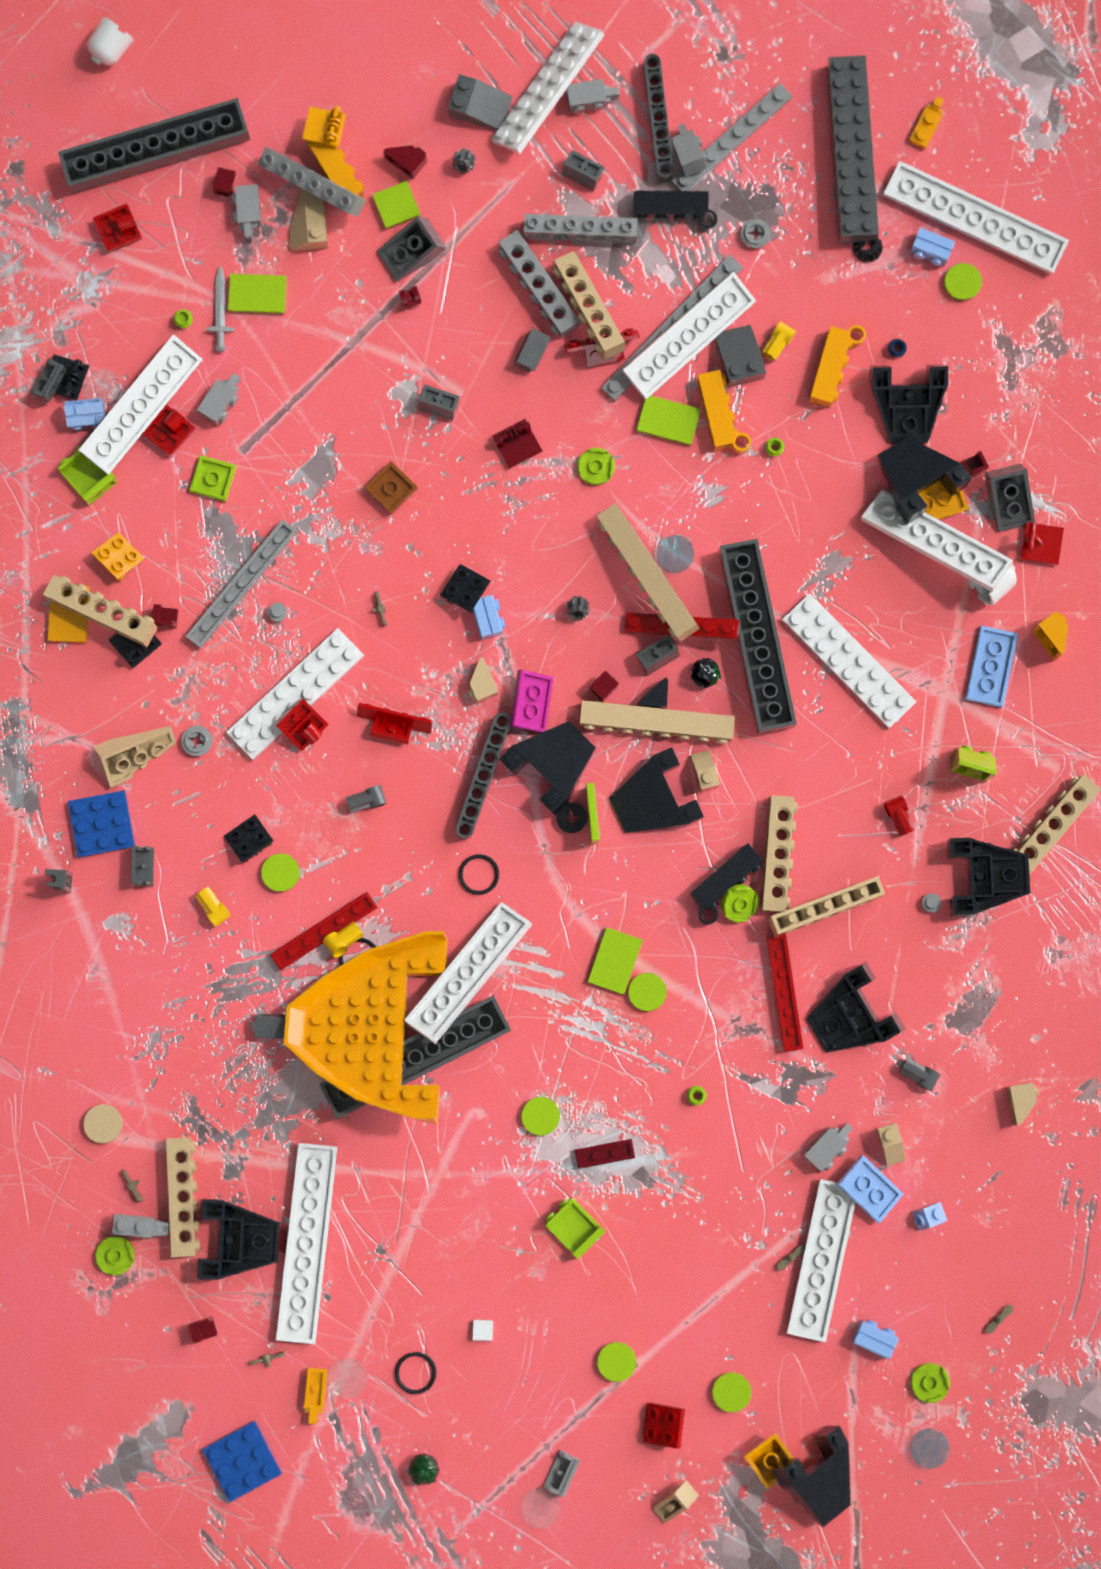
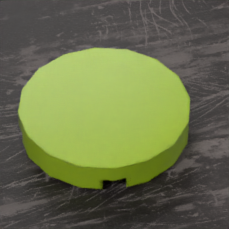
[944,263,982,301]
[577,448,615,486]
[261,853,300,892]
[721,884,759,923]
[628,973,667,1011]
[522,1097,560,1136]
[95,1236,135,1276]
[597,1342,636,1382]
[910,1363,950,1403]
[712,1372,752,1412]

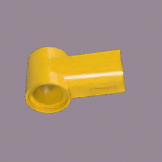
[762,321,797,361]
[195,887,231,927]
[323,921,364,958]

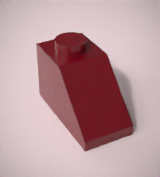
[383,145,427,180]

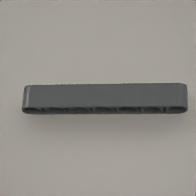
[643,53,674,183]
[456,712,511,840]

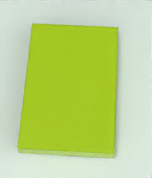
[228,274,287,314]
[637,396,701,446]
[586,783,600,844]
[588,927,643,995]

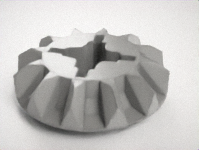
[741,219,771,249]
[181,726,212,756]

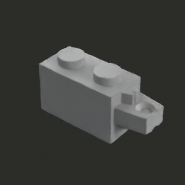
[566,79,620,114]
[672,123,708,176]
[232,184,262,240]
[197,373,241,426]
[803,1123,853,1172]
[112,1213,170,1238]

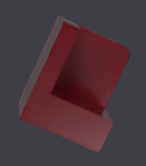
[213,167,236,198]
[961,451,989,478]
[152,604,179,628]
[589,671,619,702]
[188,1316,218,1344]

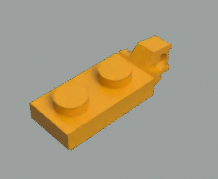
[909,96,944,149]
[304,1367,328,1424]

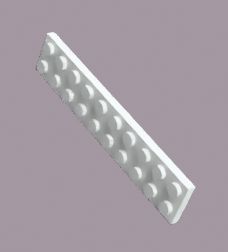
[883,161,1069,275]
[276,1143,338,1344]

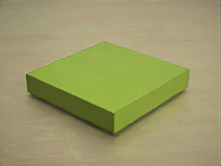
[372,181,421,230]
[189,455,237,502]

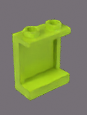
[58,445,118,506]
[545,1197,606,1259]

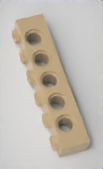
[553,251,625,359]
[43,575,158,647]
[1014,774,1101,874]
[761,795,797,913]
[768,876,885,937]
[166,1137,200,1257]

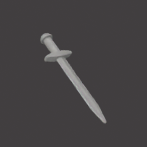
[206,266,235,352]

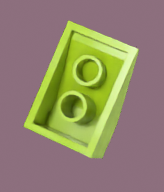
[950,745,997,782]

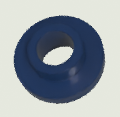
[888,339,907,358]

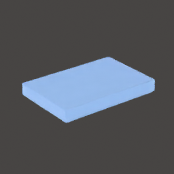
[836,1155,903,1224]

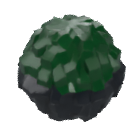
[690,658,721,689]
[408,1453,440,1486]

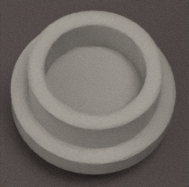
[268,603,287,622]
[922,893,941,913]

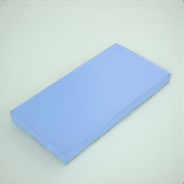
[965,625,1018,708]

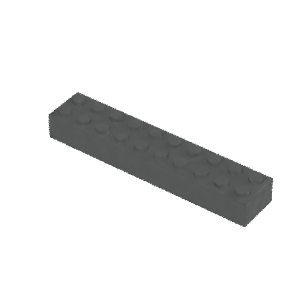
[826,55,879,244]
[58,98,251,194]
[719,539,797,735]
[319,995,511,1119]

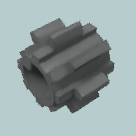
[452,148,476,174]
[566,596,589,621]

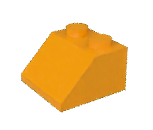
[1032,611,1068,661]
[744,1432,794,1489]

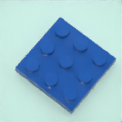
[68,790,135,858]
[202,1420,282,1503]

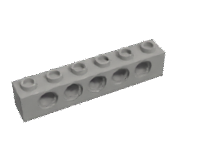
[258,147,366,217]
[524,214,637,244]
[498,230,580,338]

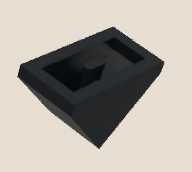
[637,677,668,709]

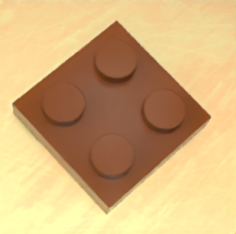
[364,461,418,515]

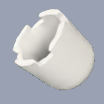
[87,17,134,66]
[968,564,1017,606]

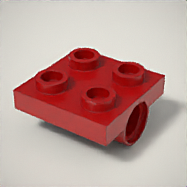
[93,203,143,253]
[142,404,195,457]
[275,697,329,751]
[643,1402,685,1449]

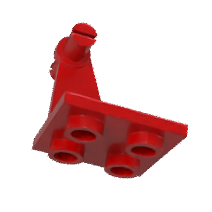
[1021,522,1064,565]

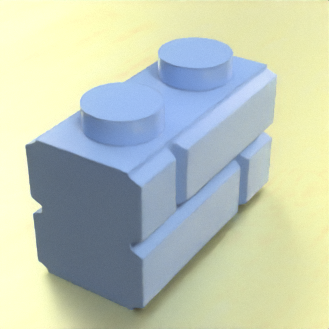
[910,228,955,267]
[64,398,106,430]
[473,595,505,640]
[852,1319,899,1360]

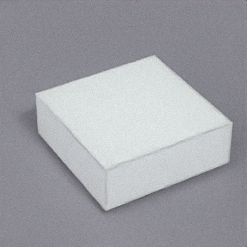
[473,1320,493,1341]

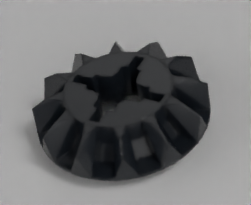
[853,238,883,262]
[556,803,587,833]

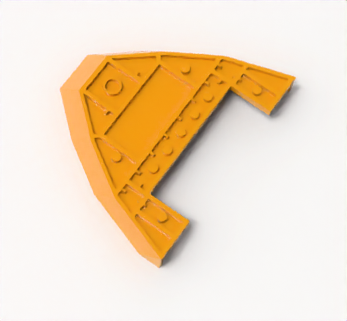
[284,931,448,1125]

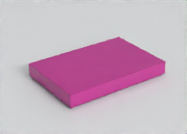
[510,669,554,733]

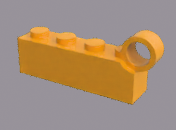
[306,140,365,198]
[809,325,866,407]
[697,370,751,454]

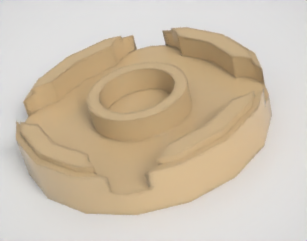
[83,1104,123,1143]

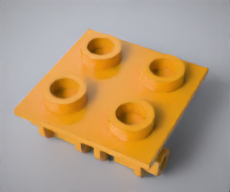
[302,106,346,147]
[91,532,145,581]

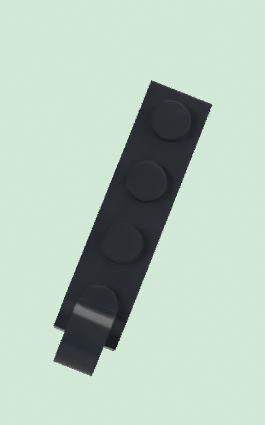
[633,190,718,229]
[689,843,763,925]

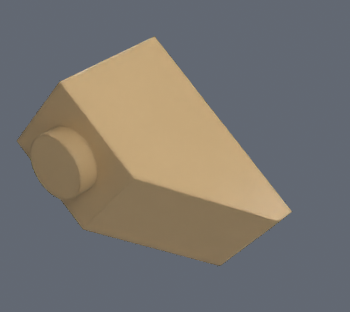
[468,657,499,703]
[690,750,720,792]
[1007,1083,1038,1125]
[875,1123,906,1166]
[652,1480,699,1523]

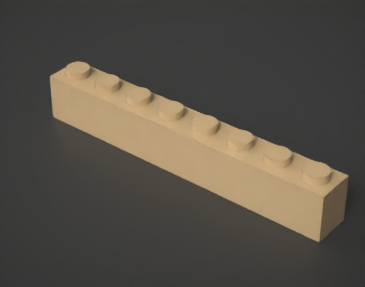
[597,503,700,641]
[580,700,735,744]

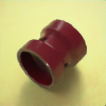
[399,286,422,309]

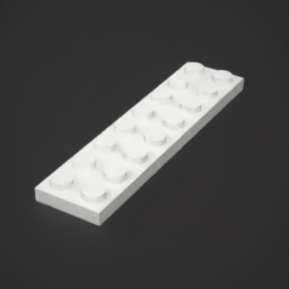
[491,22,604,153]
[622,272,756,399]
[78,335,203,475]
[861,490,1013,592]
[782,594,916,729]
[227,628,364,760]
[404,902,532,1044]
[787,1179,855,1342]

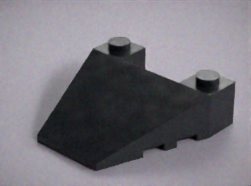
[870,364,949,443]
[877,437,972,524]
[499,721,596,815]
[609,747,704,833]
[947,837,1030,917]
[806,962,905,1052]
[196,1198,280,1280]
[771,1426,851,1527]

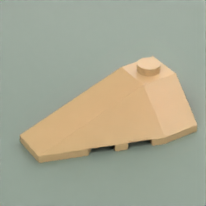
[289,188,328,251]
[93,726,176,788]

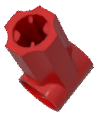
[884,795,916,837]

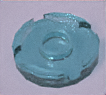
[657,535,694,573]
[910,1428,950,1469]

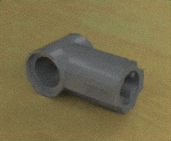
[346,785,387,813]
[899,1057,941,1092]

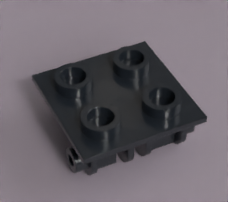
[52,354,89,400]
[440,564,491,613]
[109,622,162,668]
[224,814,274,863]

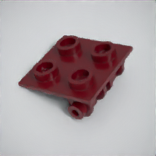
[492,419,543,469]

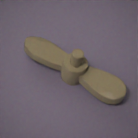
[373,591,387,626]
[121,1169,143,1202]
[776,1245,806,1270]
[985,1305,1014,1334]
[248,1351,285,1367]

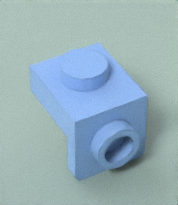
[912,1202,947,1230]

